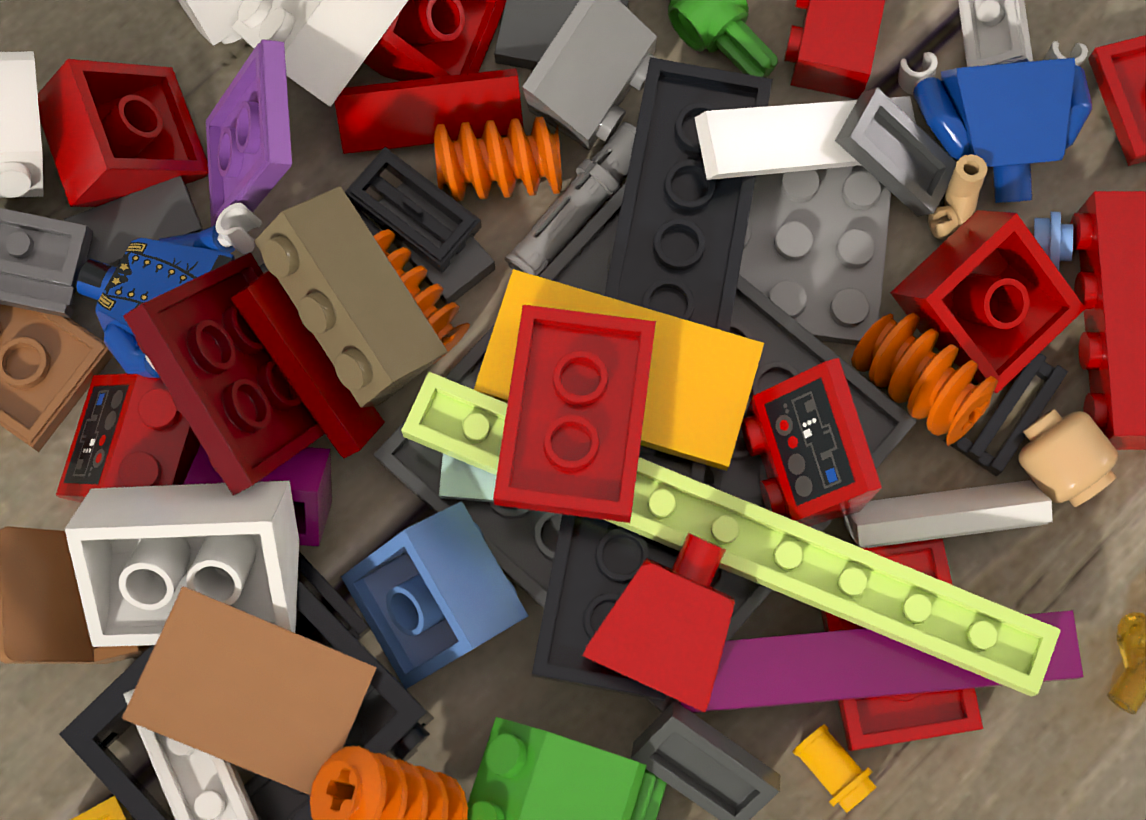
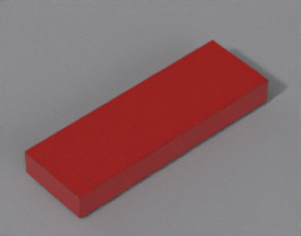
[334,68,524,154]
[231,270,385,459]

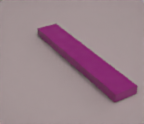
[679,610,1084,713]

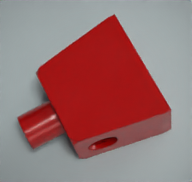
[582,533,735,713]

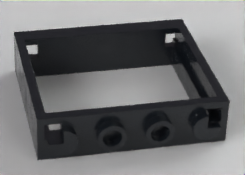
[59,579,434,820]

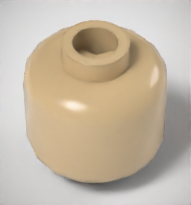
[1018,408,1118,507]

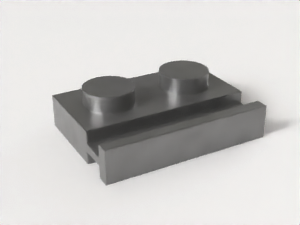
[0,208,93,318]

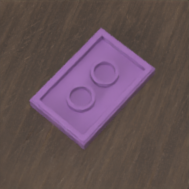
[206,39,292,226]

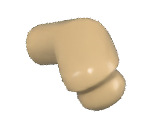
[928,154,988,240]

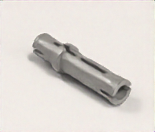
[505,122,636,276]

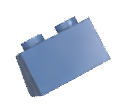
[341,501,529,689]

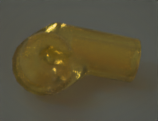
[1107,612,1146,715]

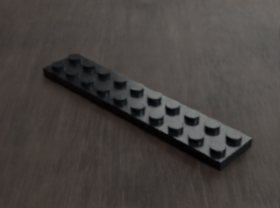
[532,57,773,701]

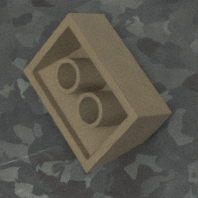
[254,186,448,408]

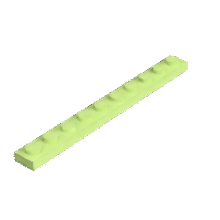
[401,372,1061,697]

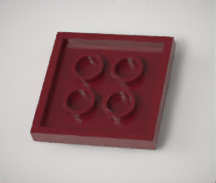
[123,252,325,496]

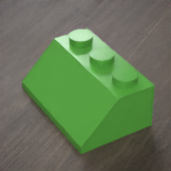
[467,717,647,820]

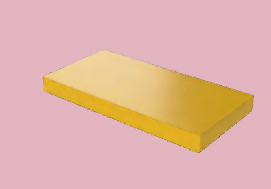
[473,269,764,471]

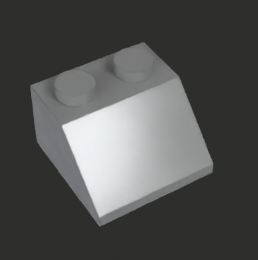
[522,0,657,151]

